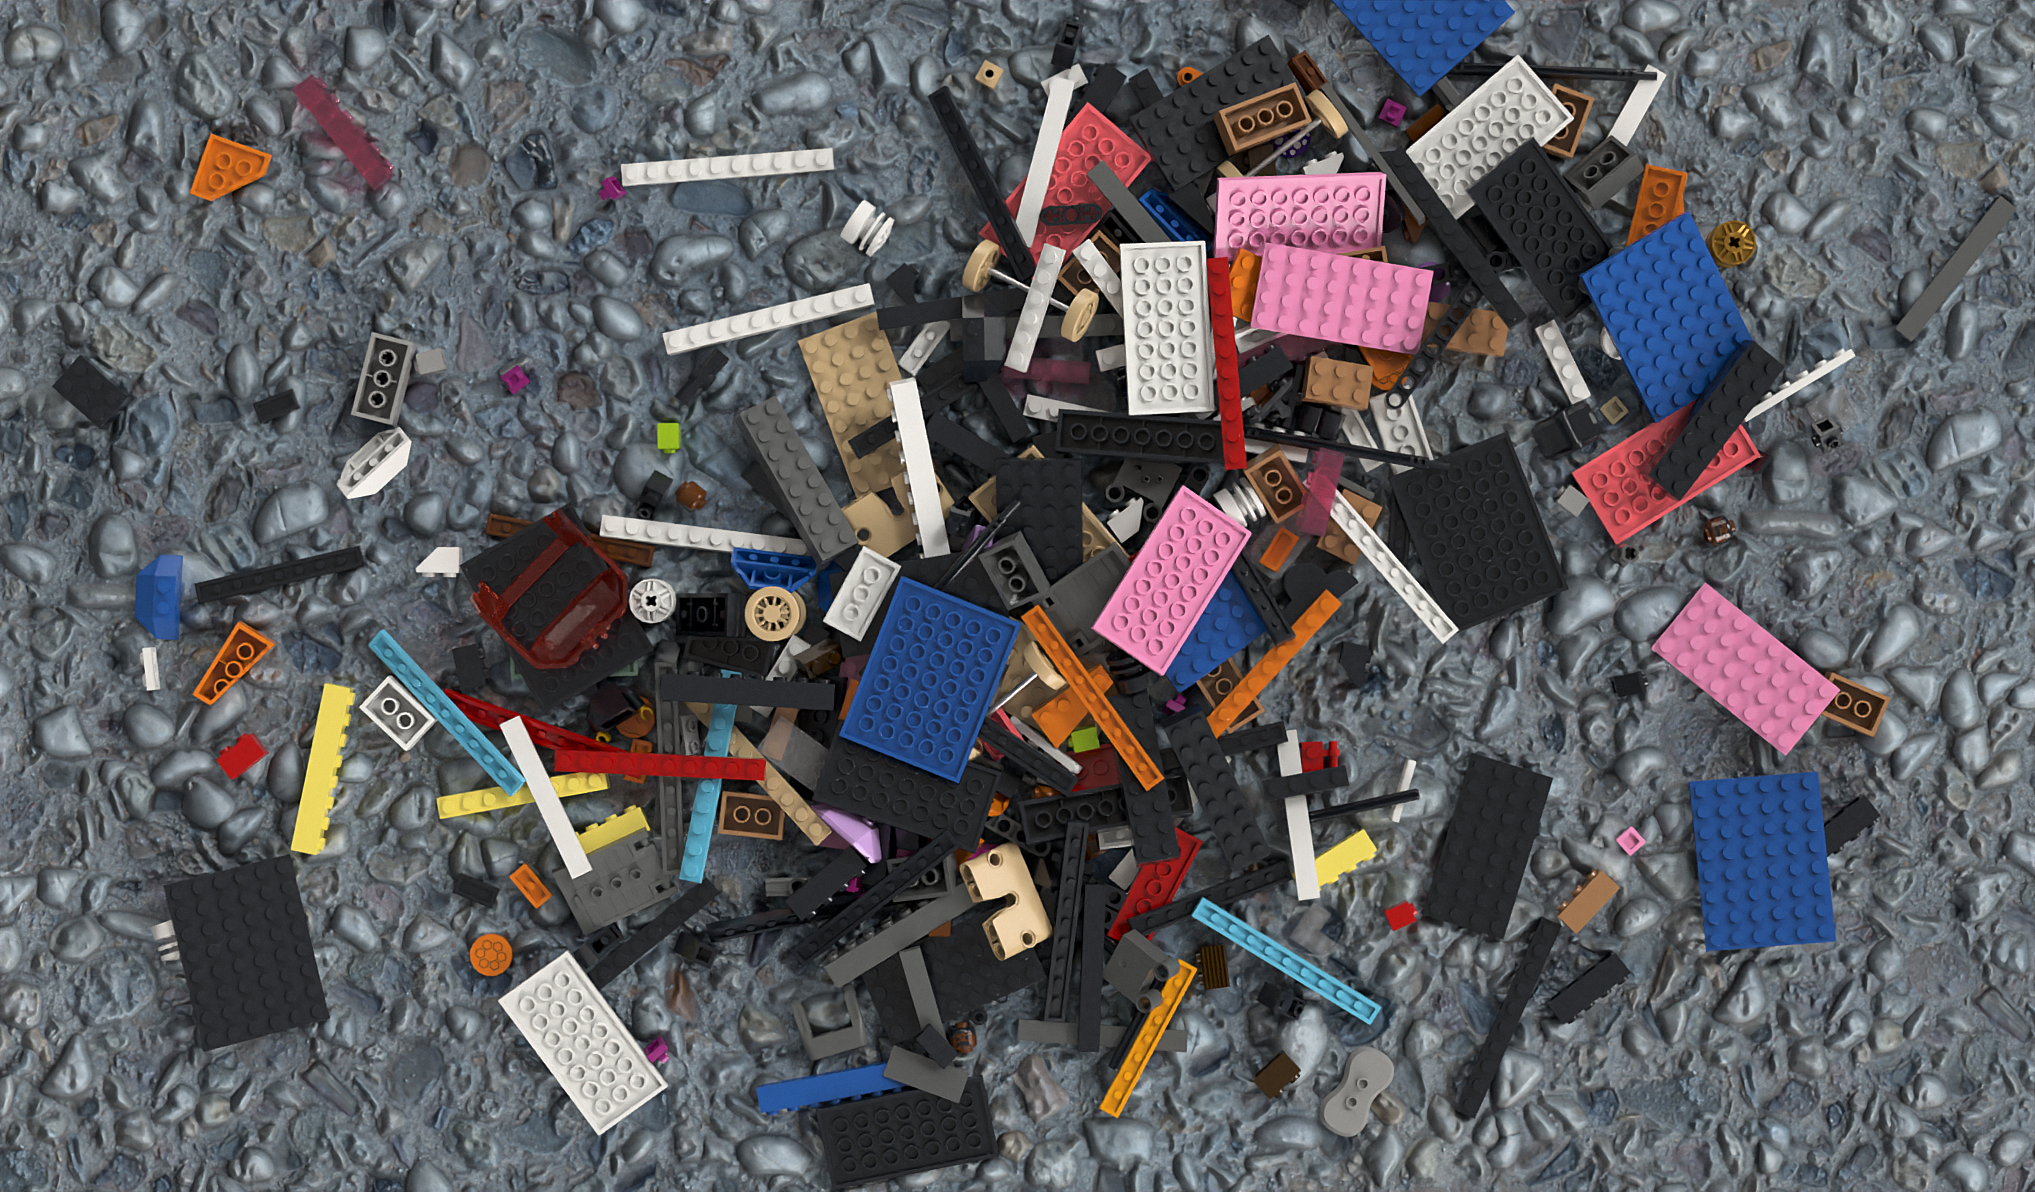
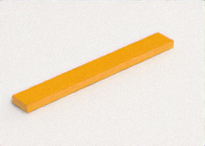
[1099,958,1197,1118]

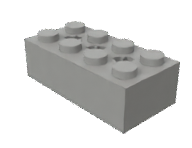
[351,332,417,426]

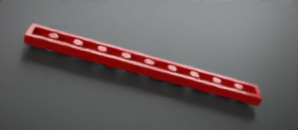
[1206,257,1247,470]
[444,688,640,779]
[554,749,766,781]

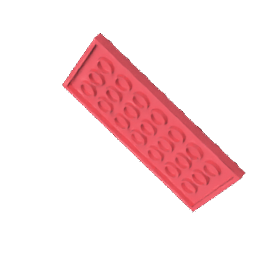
[979,102,1152,279]
[1571,398,1761,545]

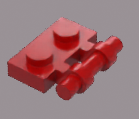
[1301,741,1340,773]

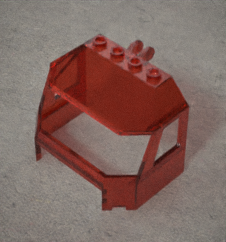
[469,508,628,669]

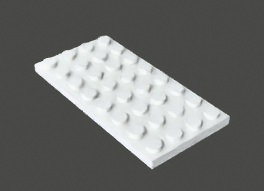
[1406,55,1574,220]
[1119,241,1214,416]
[498,950,668,1136]

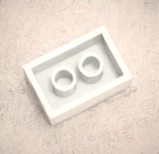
[359,676,438,751]

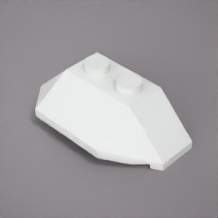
[337,427,411,499]

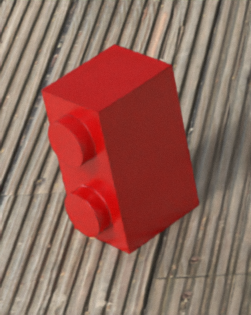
[216,733,269,780]

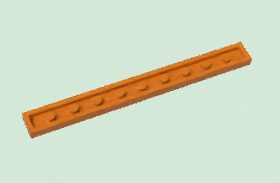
[1207,589,1342,739]
[1021,605,1165,791]

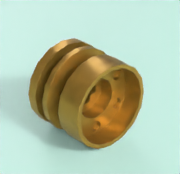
[1705,220,1756,268]

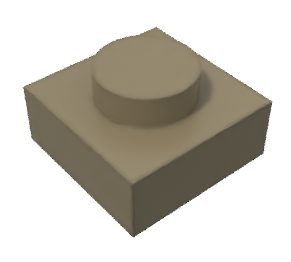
[1598,395,1629,425]

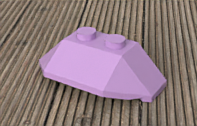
[811,804,882,863]

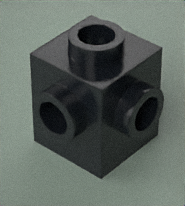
[1811,415,1844,454]

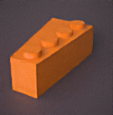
[192,621,277,706]
[1031,662,1113,749]

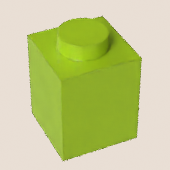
[657,423,681,454]
[1067,724,1100,753]

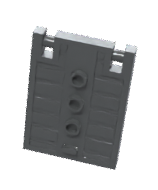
[1031,541,1132,658]
[552,826,678,936]

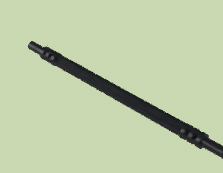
[1447,62,1657,82]
[1243,426,1450,471]
[858,498,1021,677]

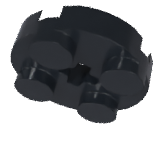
[1382,189,1407,233]

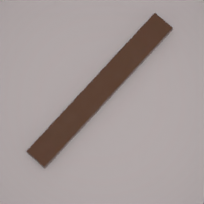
[485,513,655,567]

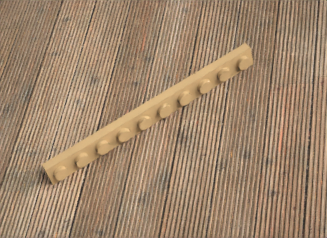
[684,702,832,846]

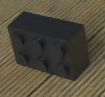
[52,355,134,430]

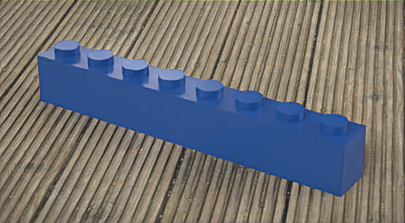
[756,1054,924,1115]

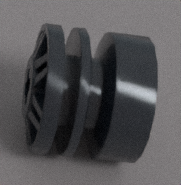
[1106,648,1159,695]

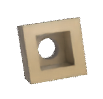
[975,60,1004,91]

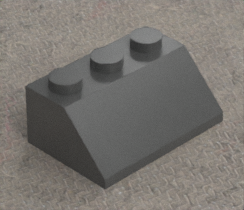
[1563,135,1644,211]
[978,531,1050,611]
[887,851,958,902]

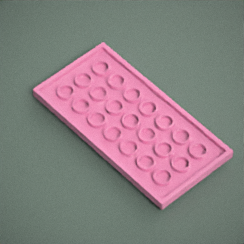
[1213,172,1386,261]
[1250,242,1434,355]
[1091,485,1252,676]
[1651,583,1840,756]

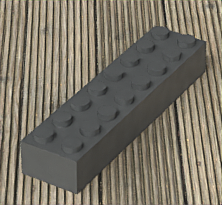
[735,396,859,567]
[824,872,979,989]

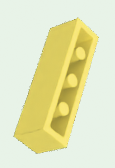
[575,804,652,854]
[1291,828,1377,891]

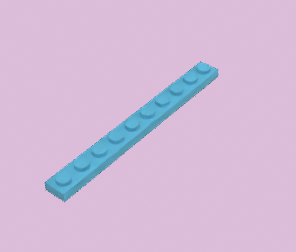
[368,630,526,796]
[679,669,743,883]
[1191,896,1382,1025]

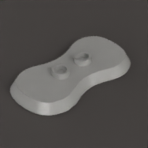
[1319,1046,1394,1137]

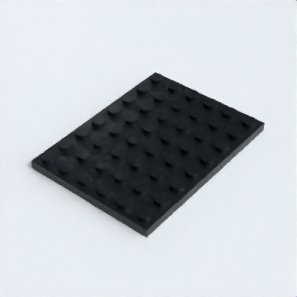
[1388,431,1569,634]
[459,502,655,713]
[163,854,330,1052]

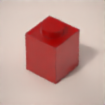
[1383,900,1417,931]

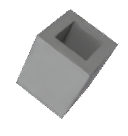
[414,348,448,376]
[1554,485,1590,517]

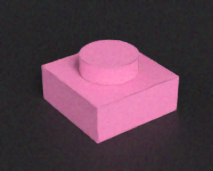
[1615,826,1646,856]

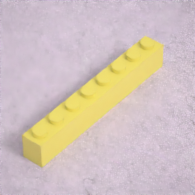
[291,683,355,855]
[436,772,610,819]

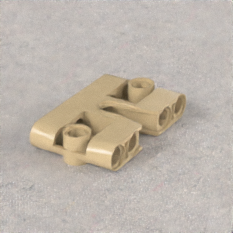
[841,466,955,558]
[960,841,1053,961]

